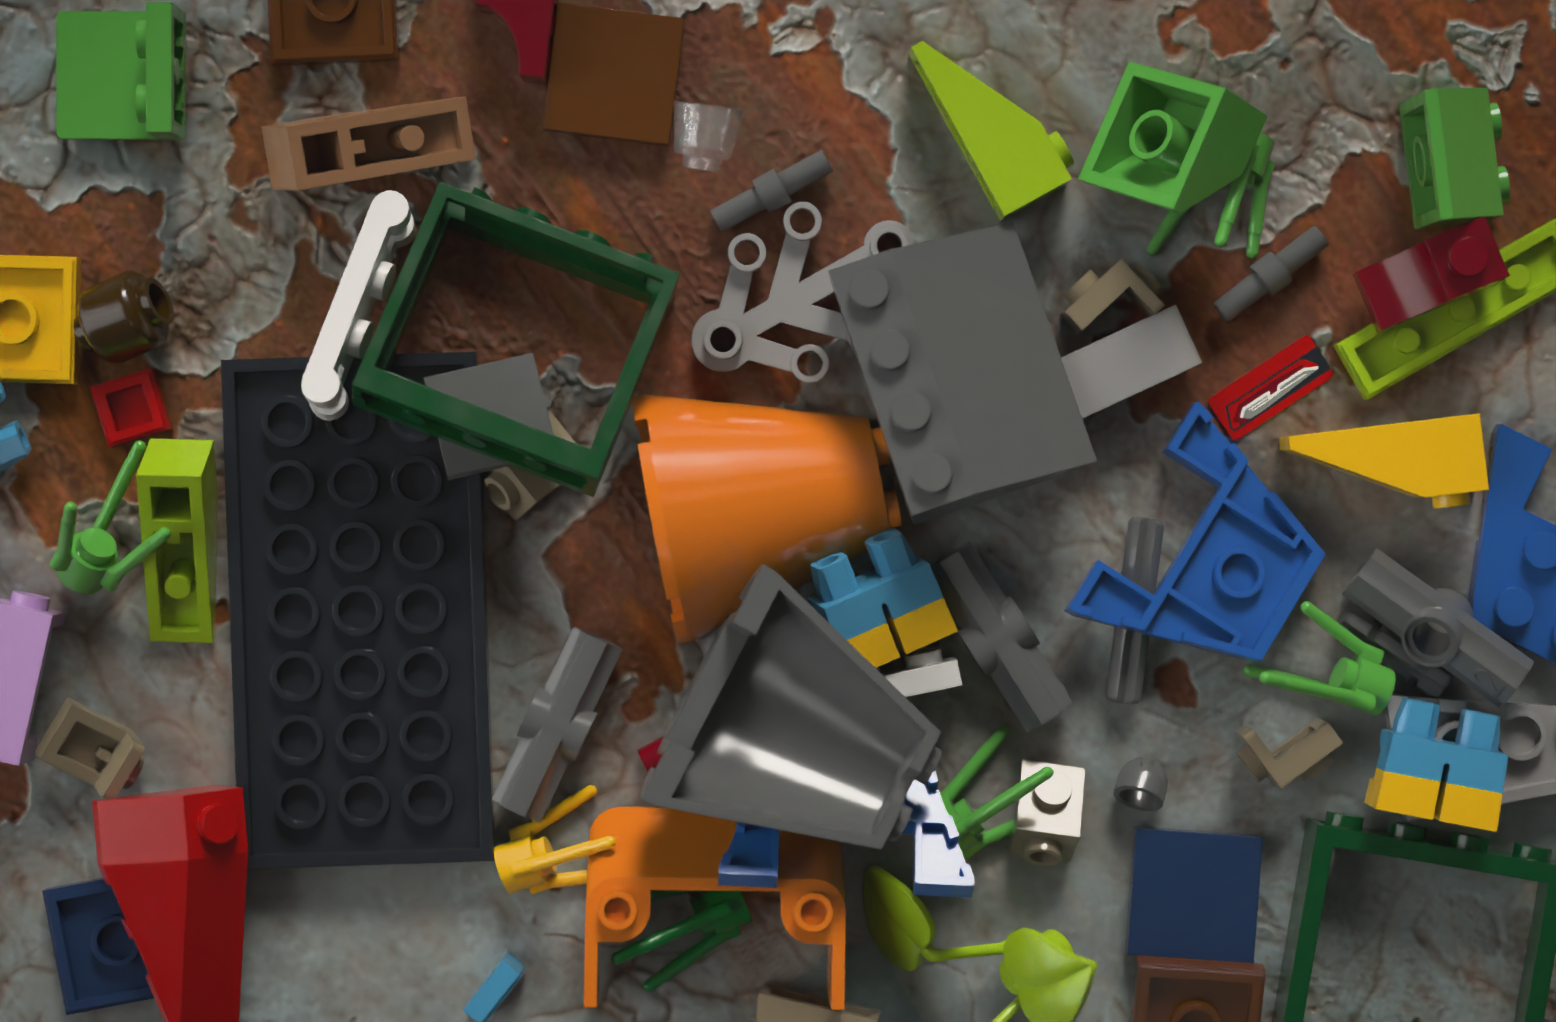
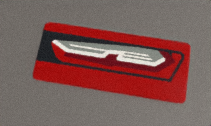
[1208,335,1334,440]

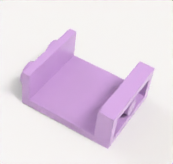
[0,590,67,766]

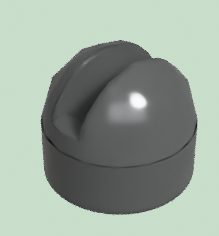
[1113,757,1168,811]

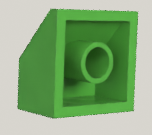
[1078,61,1268,214]
[1399,88,1510,230]

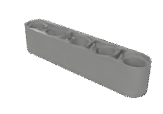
[1061,305,1202,418]

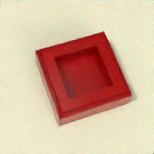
[90,368,173,448]

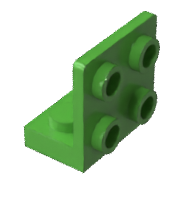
[56,2,186,140]

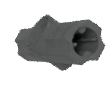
[930,542,1073,732]
[1342,548,1534,707]
[491,626,623,823]

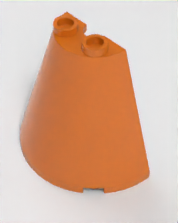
[632,394,902,644]

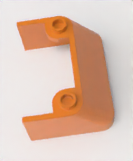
[584,806,846,1010]

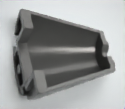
[640,564,942,850]

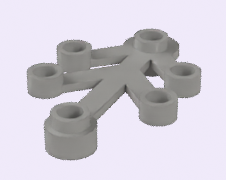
[691,202,914,383]

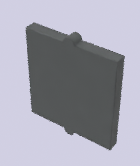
[424,353,554,480]

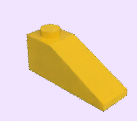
[1278,413,1489,509]

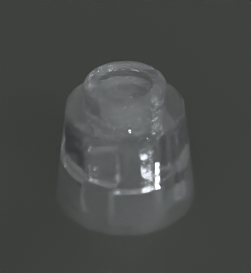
[674,100,744,172]

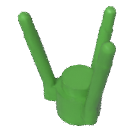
[1146,133,1276,259]
[50,440,171,594]
[1243,601,1396,716]
[940,725,1054,860]

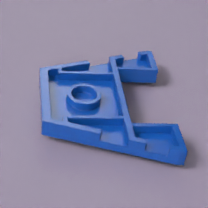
[1064,401,1326,663]
[1468,424,1556,665]
[718,770,974,898]

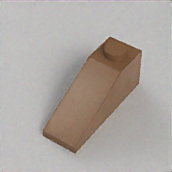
[261,96,476,191]

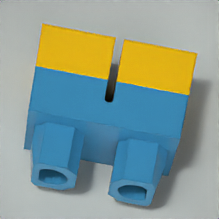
[808,528,958,668]
[1364,697,1509,832]

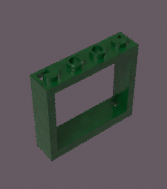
[352,182,680,497]
[1272,811,1556,1022]

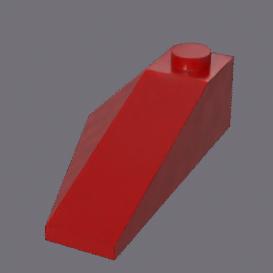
[92,785,248,1022]

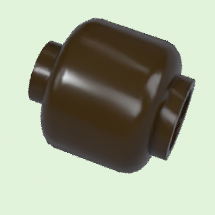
[74,270,174,364]

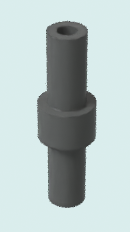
[710,149,834,232]
[1213,225,1329,323]

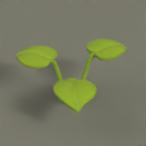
[863,864,1097,1022]

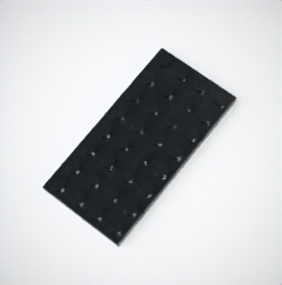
[221,351,495,869]

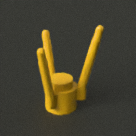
[494,785,616,895]

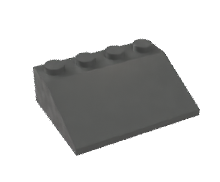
[828,222,1097,525]

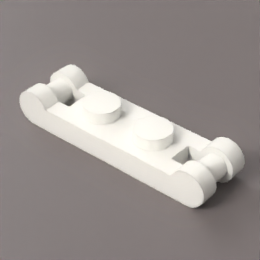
[301,190,416,421]

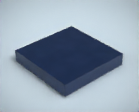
[1125,826,1263,963]
[42,877,154,1015]

